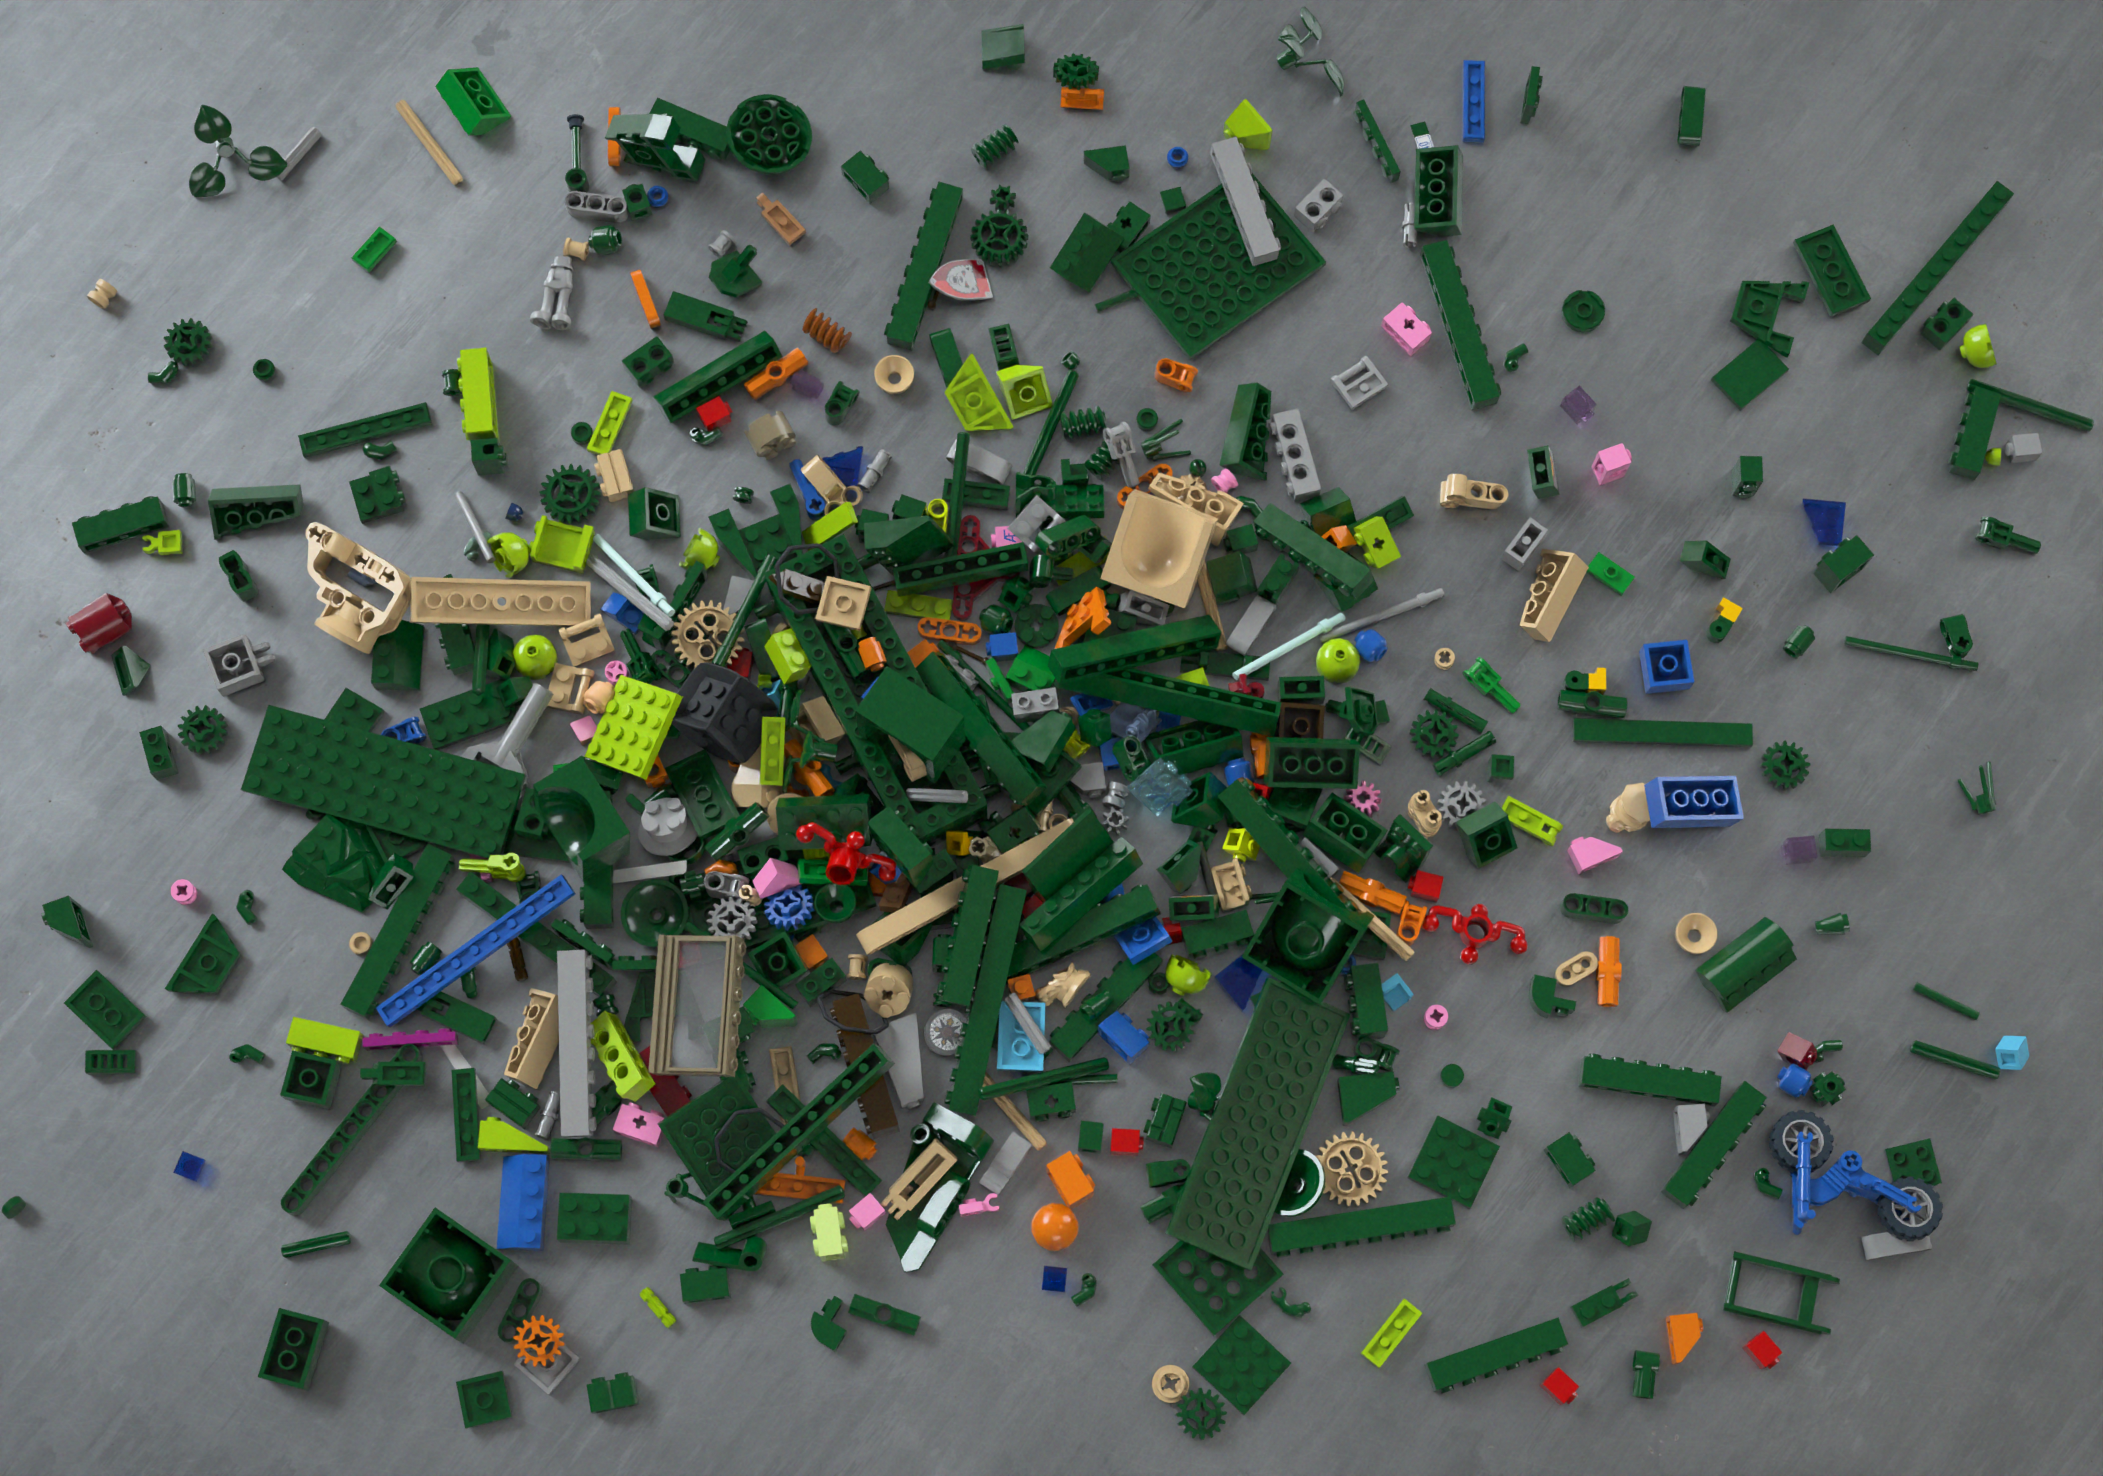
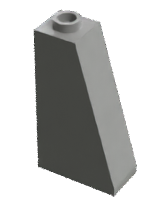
[873,1013,924,1110]

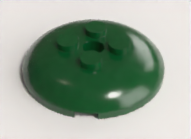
[726,94,812,175]

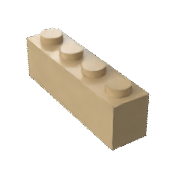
[1519,549,1589,642]
[504,988,559,1089]

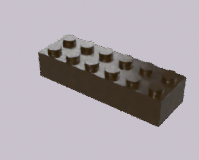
[830,993,900,1139]

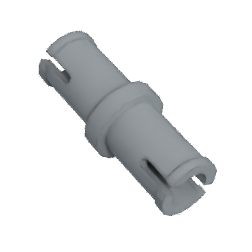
[1402,203,1417,248]
[858,449,892,493]
[535,1091,560,1140]

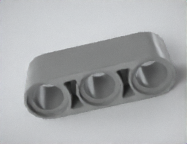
[565,191,629,223]
[946,439,1012,485]
[1226,595,1277,656]
[1861,1232,1932,1261]

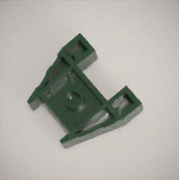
[605,113,706,182]
[708,484,803,580]

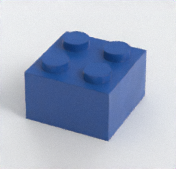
[1639,640,1694,694]

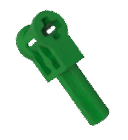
[1462,657,1521,714]

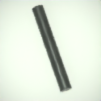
[1197,841,1221,907]

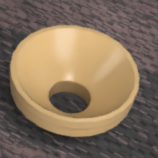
[874,355,914,394]
[1675,913,1717,954]

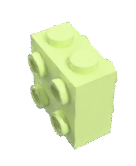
[810,1204,849,1262]

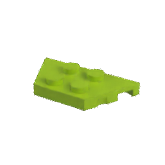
[944,353,1013,431]

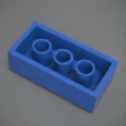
[1644,776,1744,828]

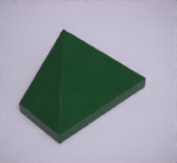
[111,646,151,696]

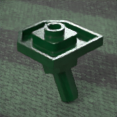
[708,245,762,298]
[1325,686,1378,736]

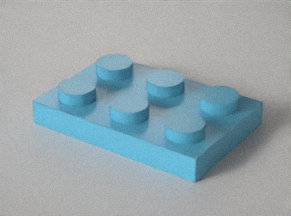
[997,1001,1045,1072]

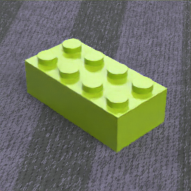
[457,347,499,442]

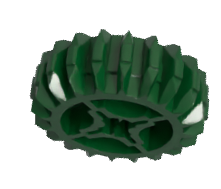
[970,209,1029,267]

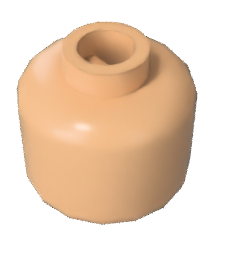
[584,681,615,714]

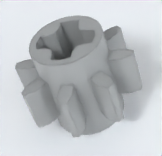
[1101,807,1129,836]

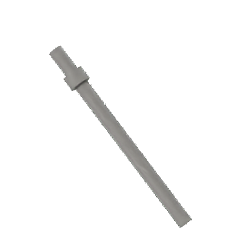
[1319,588,1445,643]

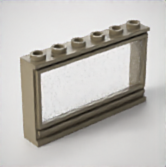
[648,935,746,1077]

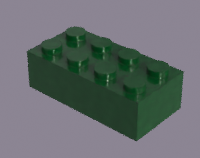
[1264,737,1360,789]
[776,794,873,850]

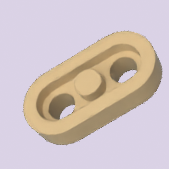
[1555,951,1598,987]

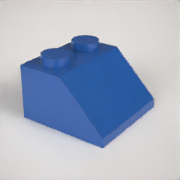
[1097,1011,1150,1065]

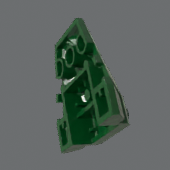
[282,814,385,913]

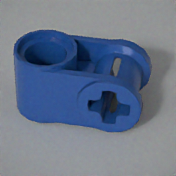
[381,717,427,745]

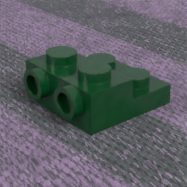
[349,466,406,524]

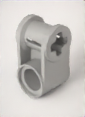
[704,871,750,902]

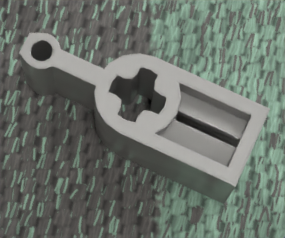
[979,1132,1032,1195]

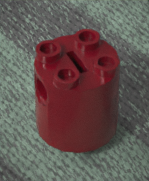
[65,593,132,654]

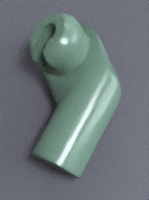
[464,531,491,561]

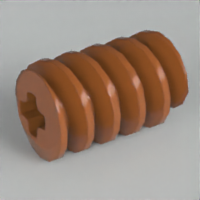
[802,308,852,353]

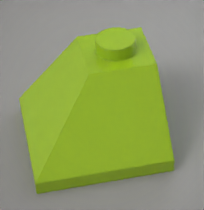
[1223,99,1273,150]
[996,365,1053,420]

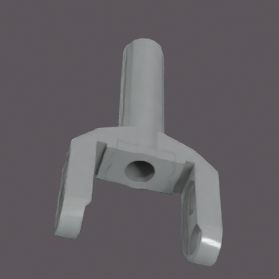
[463,683,554,802]

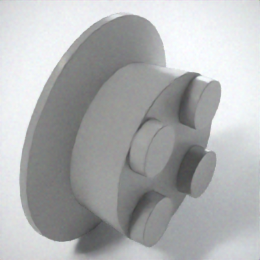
[638,798,698,856]

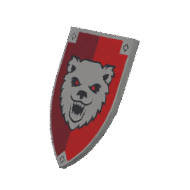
[929,259,993,300]

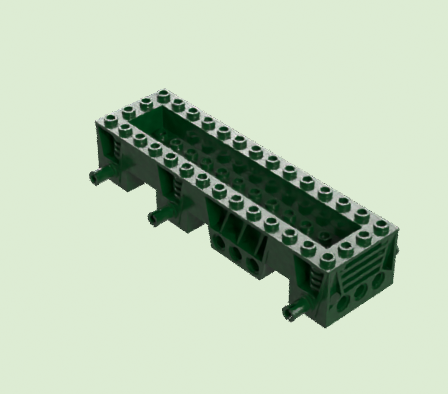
[754,534,1001,852]

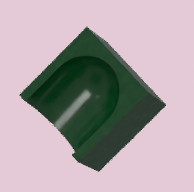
[855,666,965,783]
[533,756,630,882]
[1242,868,1375,1005]
[379,1207,519,1344]

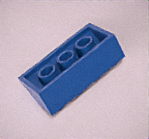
[497,1154,550,1251]

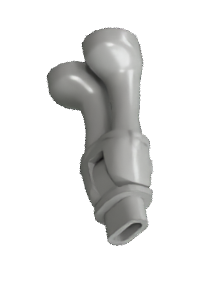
[530,256,573,330]

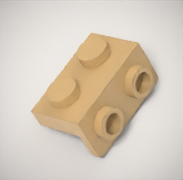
[1211,858,1252,912]

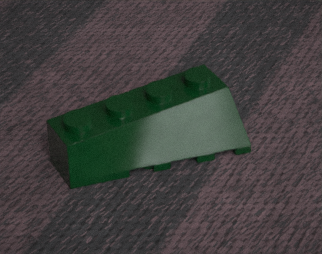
[1219,382,1272,481]
[208,484,304,540]
[434,574,475,676]

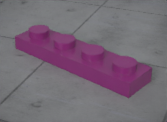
[363,1028,459,1051]

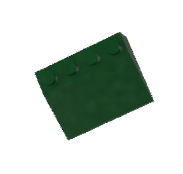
[864,516,954,575]
[1022,808,1114,903]

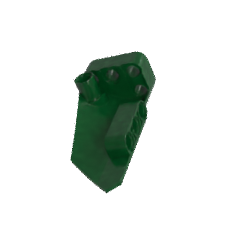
[885,1102,994,1273]

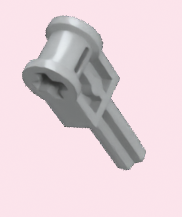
[1103,422,1139,488]

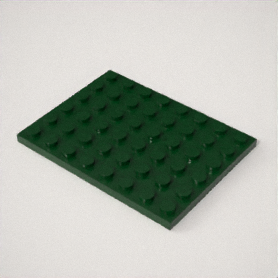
[1110,173,1326,360]

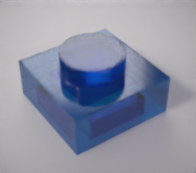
[173,1151,206,1182]
[1042,1266,1067,1292]

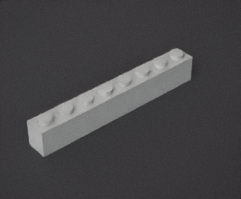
[557,950,596,1138]

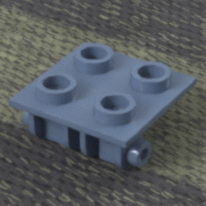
[1110,702,1162,743]

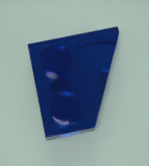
[822,446,864,487]
[1802,498,1846,546]
[1214,954,1262,1011]

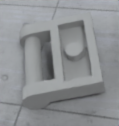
[1330,356,1388,410]
[1007,495,1066,555]

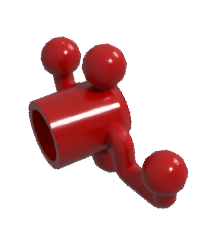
[796,822,896,885]
[1422,904,1528,964]

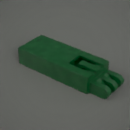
[663,291,748,342]
[416,991,497,1044]

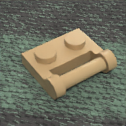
[558,613,615,667]
[547,663,595,715]

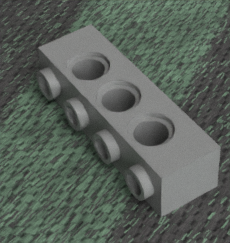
[1269,408,1321,502]

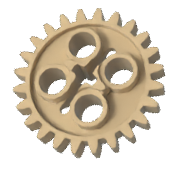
[671,600,744,669]
[1316,1131,1388,1207]

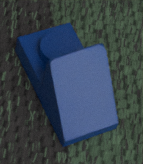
[600,592,644,635]
[1070,693,1114,716]

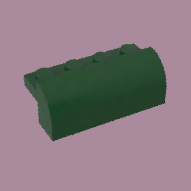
[1695,917,1797,1013]

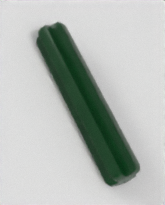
[281,1231,351,1258]

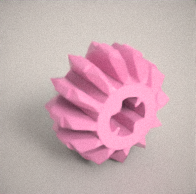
[1343,780,1382,817]

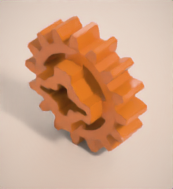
[513,1315,565,1367]

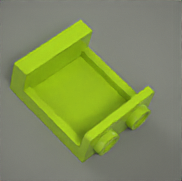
[528,515,596,574]

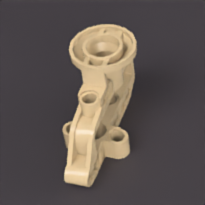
[305,522,410,654]

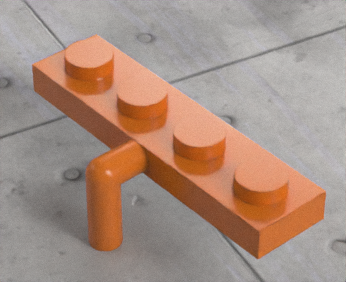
[754,1156,846,1204]

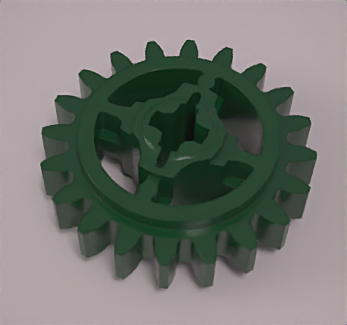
[539,464,602,525]

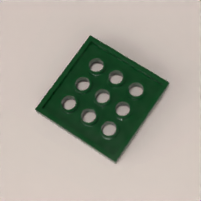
[1152,1241,1284,1336]

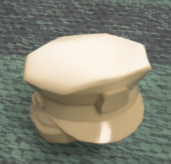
[1606,783,1650,833]
[1035,962,1091,1009]

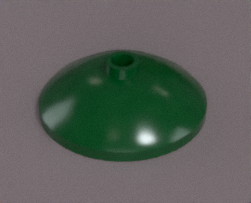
[621,879,689,947]
[1274,1149,1326,1217]

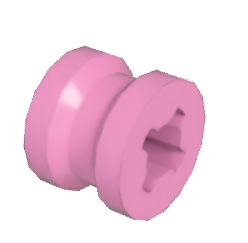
[1211,468,1238,494]
[605,661,629,686]
[171,879,197,905]
[1424,1005,1448,1030]

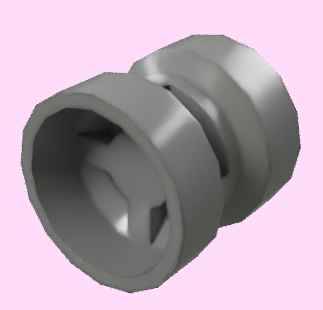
[1102,781,1130,810]

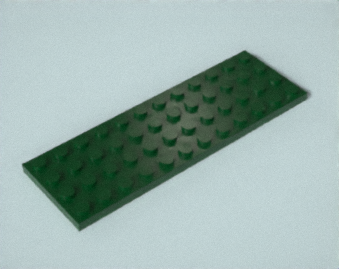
[241,705,526,859]
[1165,977,1351,1271]

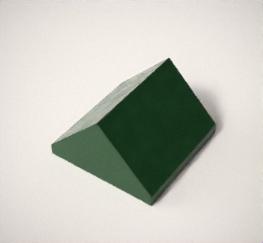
[1299,487,1356,536]

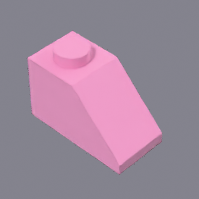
[1567,836,1623,874]

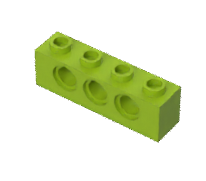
[590,1011,655,1102]

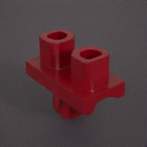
[1228,673,1265,698]

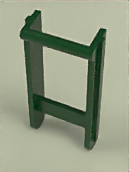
[1723,1251,1840,1335]

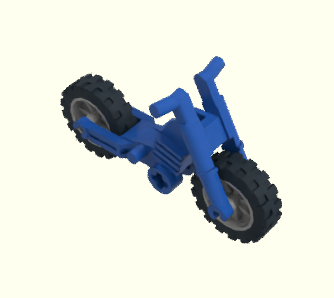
[1769,1110,1943,1241]

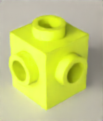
[1222,828,1260,862]

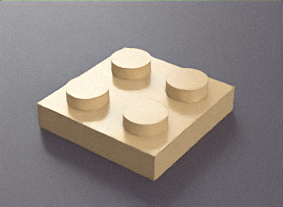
[815,576,872,631]

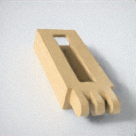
[880,1138,957,1220]

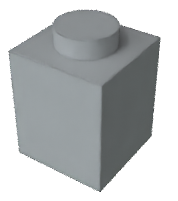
[2005,433,2042,463]

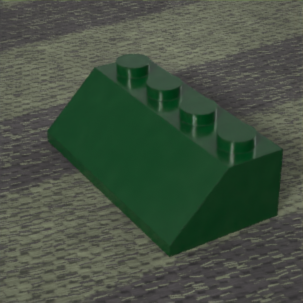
[1414,145,1463,237]
[1143,720,1244,781]

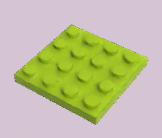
[584,675,683,780]

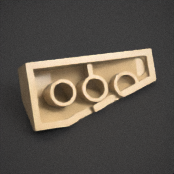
[1148,473,1244,547]
[731,744,783,808]

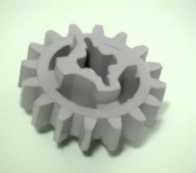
[1437,781,1486,830]
[707,896,757,946]

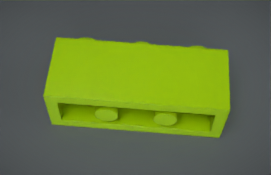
[286,1017,364,1064]

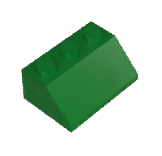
[435,67,511,136]

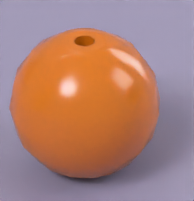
[1031,1203,1079,1251]

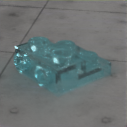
[1127,757,1193,817]

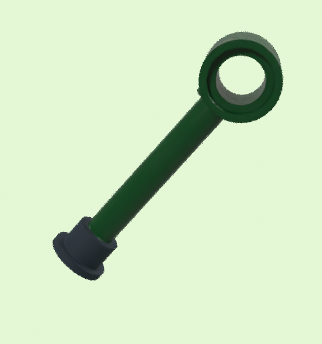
[565,114,589,193]

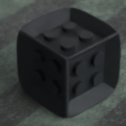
[672,662,778,763]

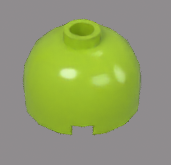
[1959,324,1997,368]
[679,528,720,571]
[487,532,529,578]
[513,634,558,680]
[1316,638,1360,684]
[1165,954,1212,996]

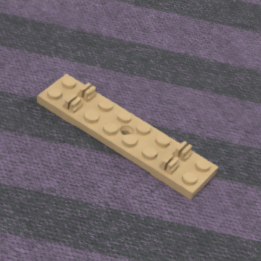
[410,577,591,626]

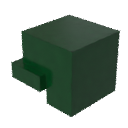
[1207,551,1257,605]

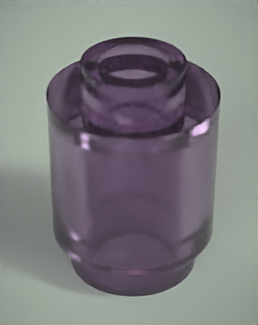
[790,370,824,399]

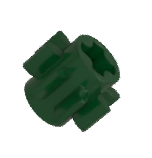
[990,185,1016,212]
[679,870,706,899]

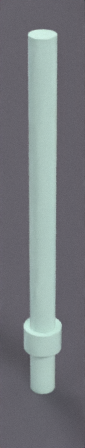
[593,534,675,617]
[1232,613,1345,681]

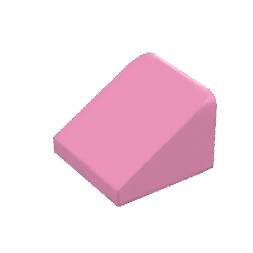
[570,716,597,746]

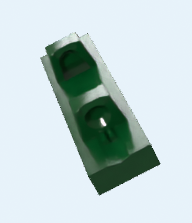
[1180,651,1270,681]

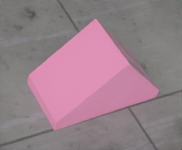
[753,858,803,899]

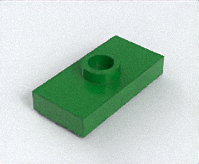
[351,226,397,273]
[1587,552,1635,596]
[985,658,1014,704]

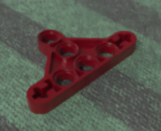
[952,515,1020,621]

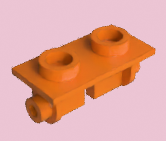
[1060,87,1104,110]

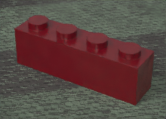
[639,1046,692,1117]

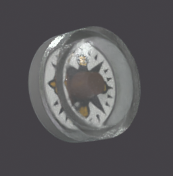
[923,1009,967,1056]

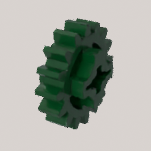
[1053,53,1099,90]
[164,318,213,366]
[178,705,228,755]
[1409,709,1459,759]
[1760,740,1811,790]
[1146,1001,1197,1051]
[1175,1388,1227,1440]

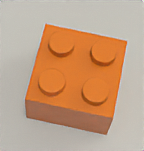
[1046,1151,1095,1210]

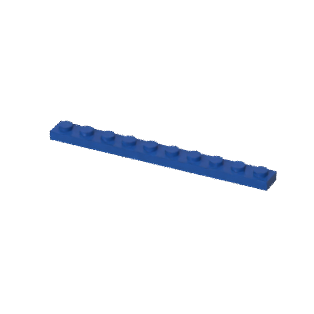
[376,874,576,1027]

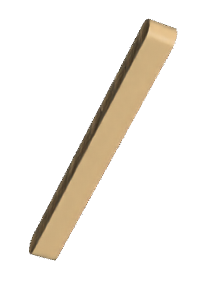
[856,818,1074,955]

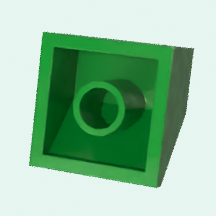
[1006,645,1056,692]
[743,985,798,1028]

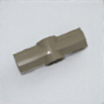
[969,836,1006,864]

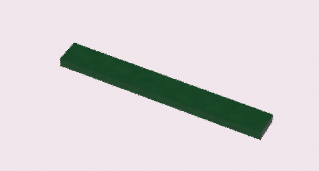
[1573,718,1753,747]

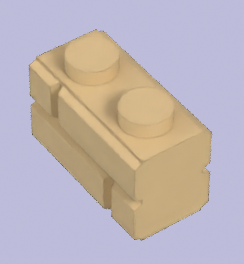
[594,449,634,502]

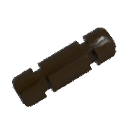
[507,937,528,981]

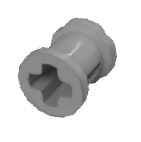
[708,230,737,258]

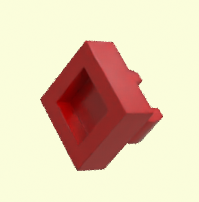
[1162,917,1182,945]

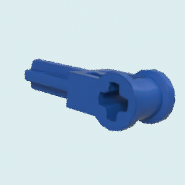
[789,459,825,521]

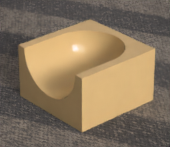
[1100,489,1219,608]

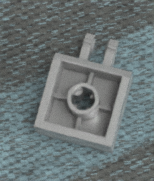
[203,634,275,697]

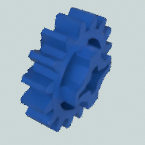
[764,884,815,931]

